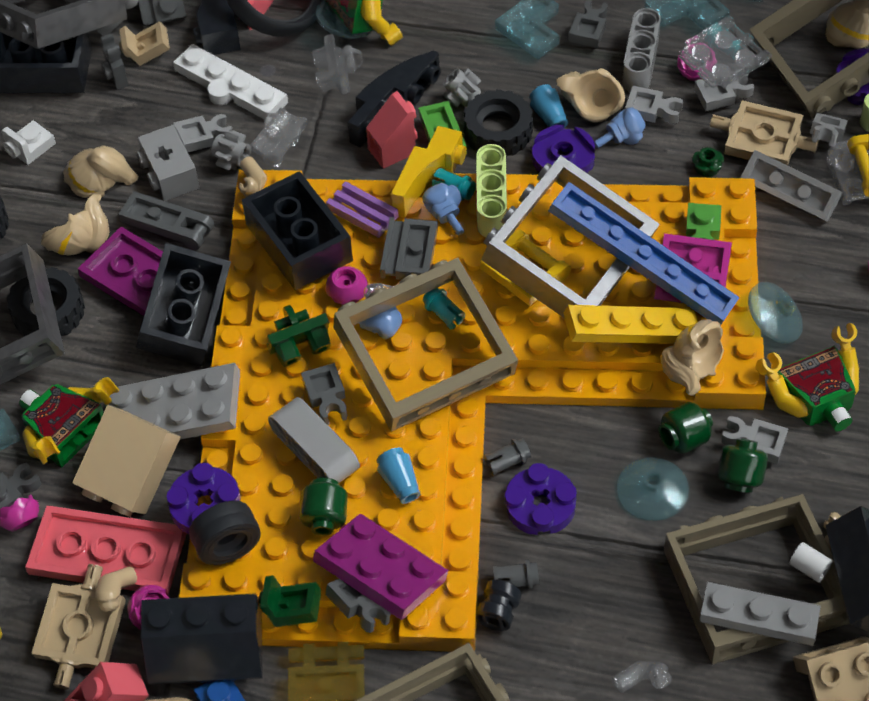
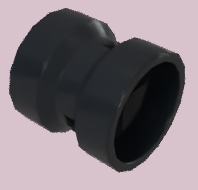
[476,580,522,631]

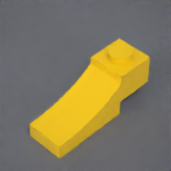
[391,126,467,218]

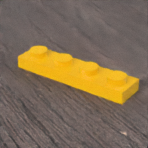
[563,305,698,344]

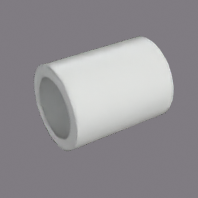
[789,542,833,583]

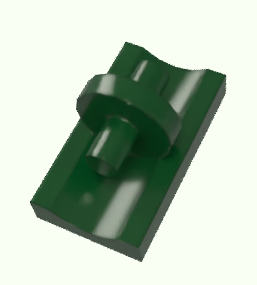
[266,305,331,367]

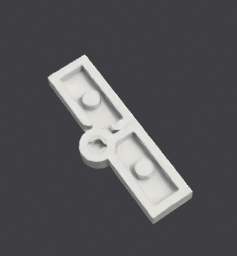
[173,44,288,122]

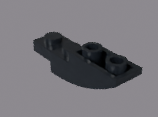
[348,51,441,147]

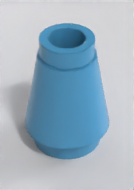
[529,84,568,128]
[377,447,421,504]

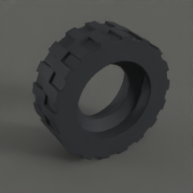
[464,89,533,157]
[7,267,85,337]

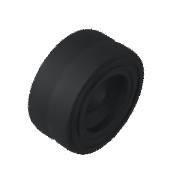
[189,501,261,565]

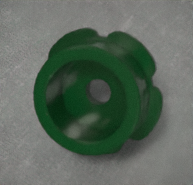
[692,147,724,177]

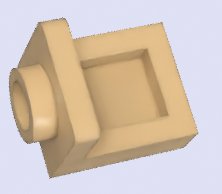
[119,21,170,66]

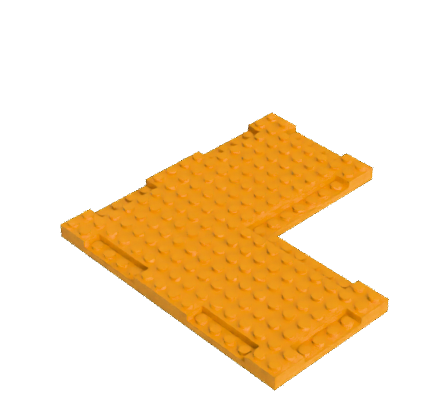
[179,170,766,652]

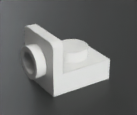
[1,120,56,165]

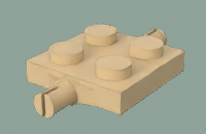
[710,100,819,166]
[31,564,126,689]

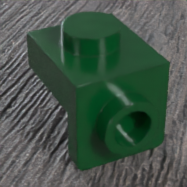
[259,575,322,627]

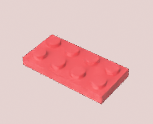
[25,505,187,595]

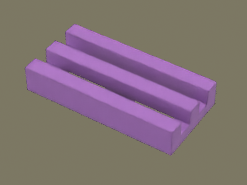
[326,181,399,238]

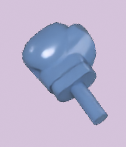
[594,108,646,148]
[422,183,464,235]
[360,307,403,339]

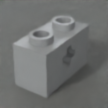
[136,124,200,201]

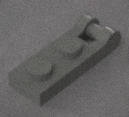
[118,191,214,250]

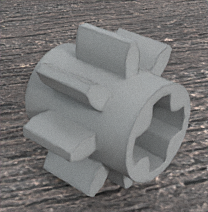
[443,68,481,107]
[211,130,251,170]

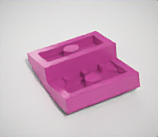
[654,233,732,303]

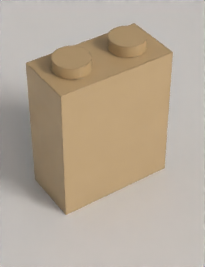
[72,405,181,517]

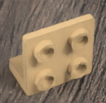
[793,637,869,701]

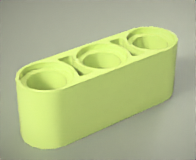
[476,144,507,238]

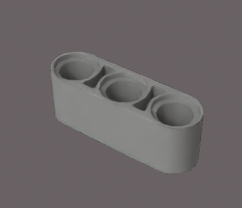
[623,8,661,92]
[268,397,360,483]

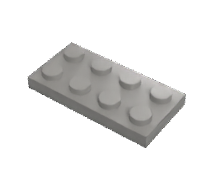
[109,363,240,439]

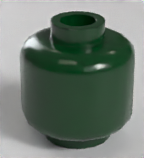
[658,402,713,454]
[717,438,768,493]
[299,478,348,535]

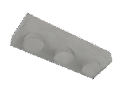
[740,150,843,222]
[700,582,821,646]

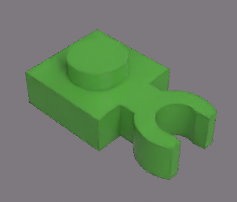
[686,203,722,240]

